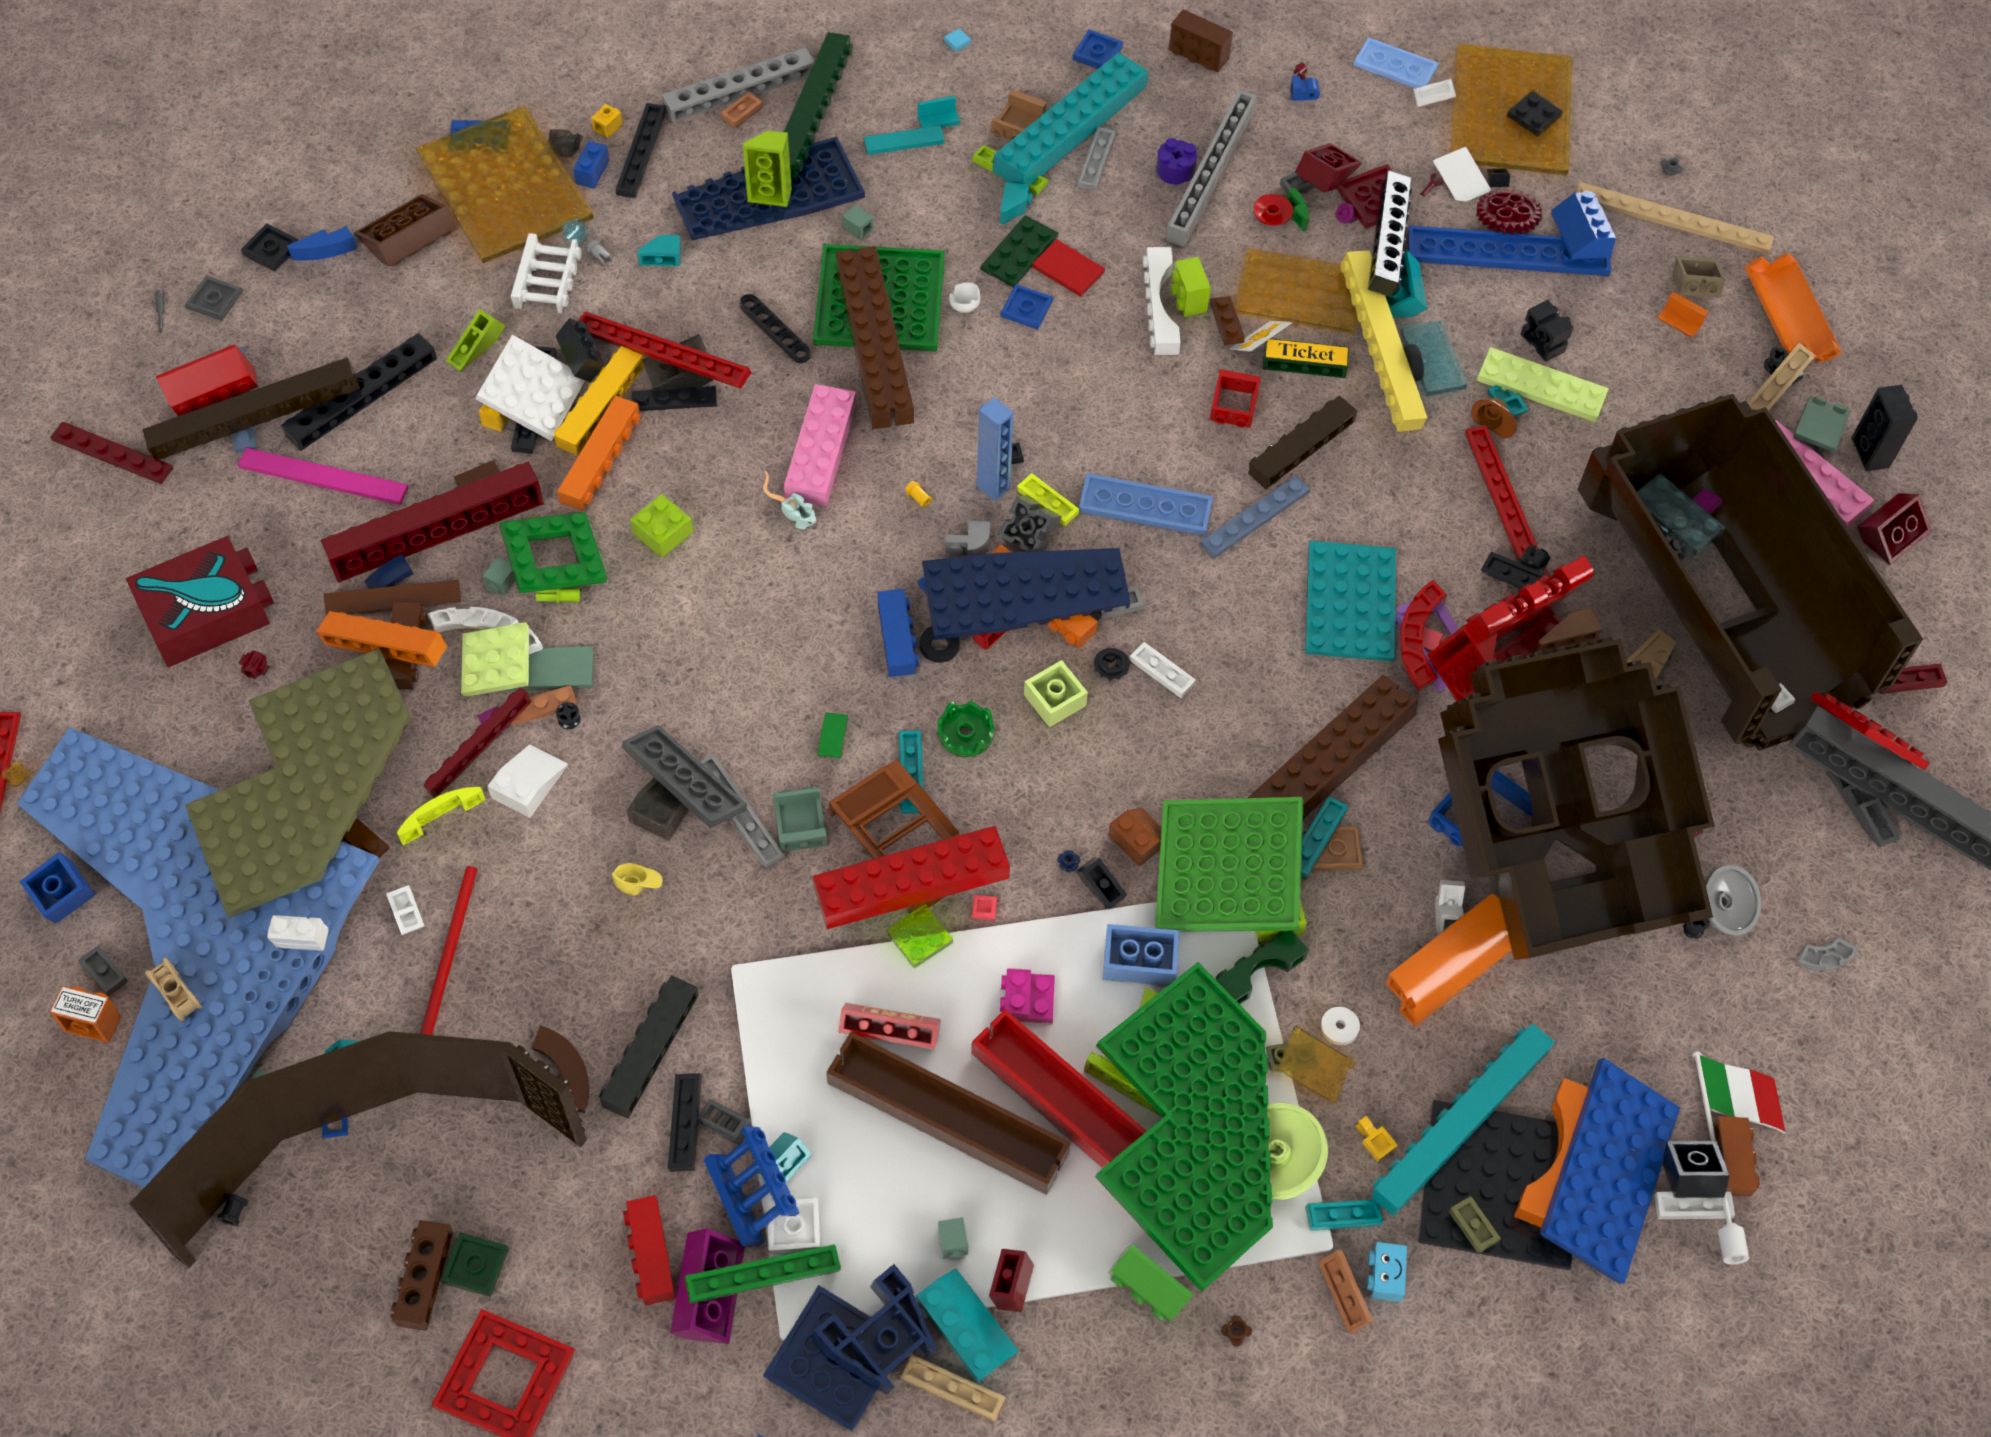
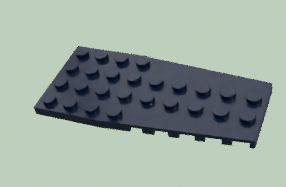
[672,137,865,240]
[922,548,1130,640]

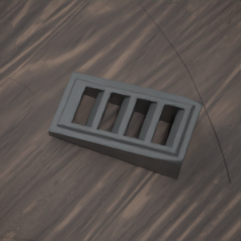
[698,1099,752,1145]

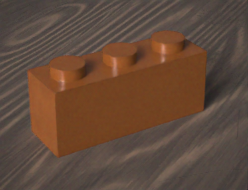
[1713,1116,1760,1196]

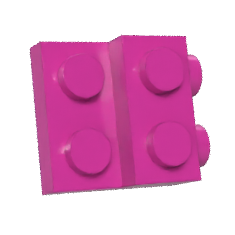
[1000,968,1055,1023]

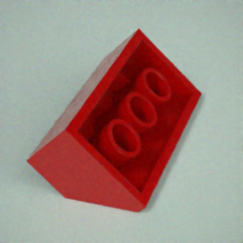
[156,344,259,416]

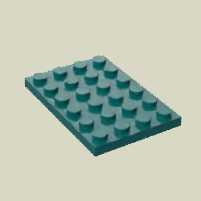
[1305,540,1396,662]

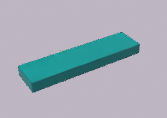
[864,125,944,155]
[899,730,923,814]
[1301,796,1349,880]

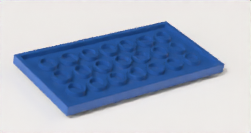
[1540,1058,1680,1284]

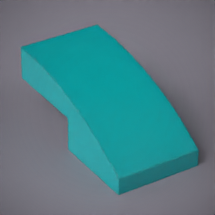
[1487,385,1528,417]

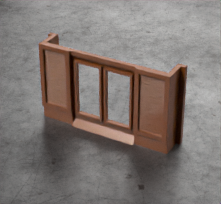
[827,759,960,917]

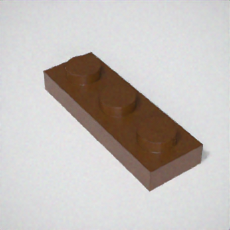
[1210,296,1245,345]

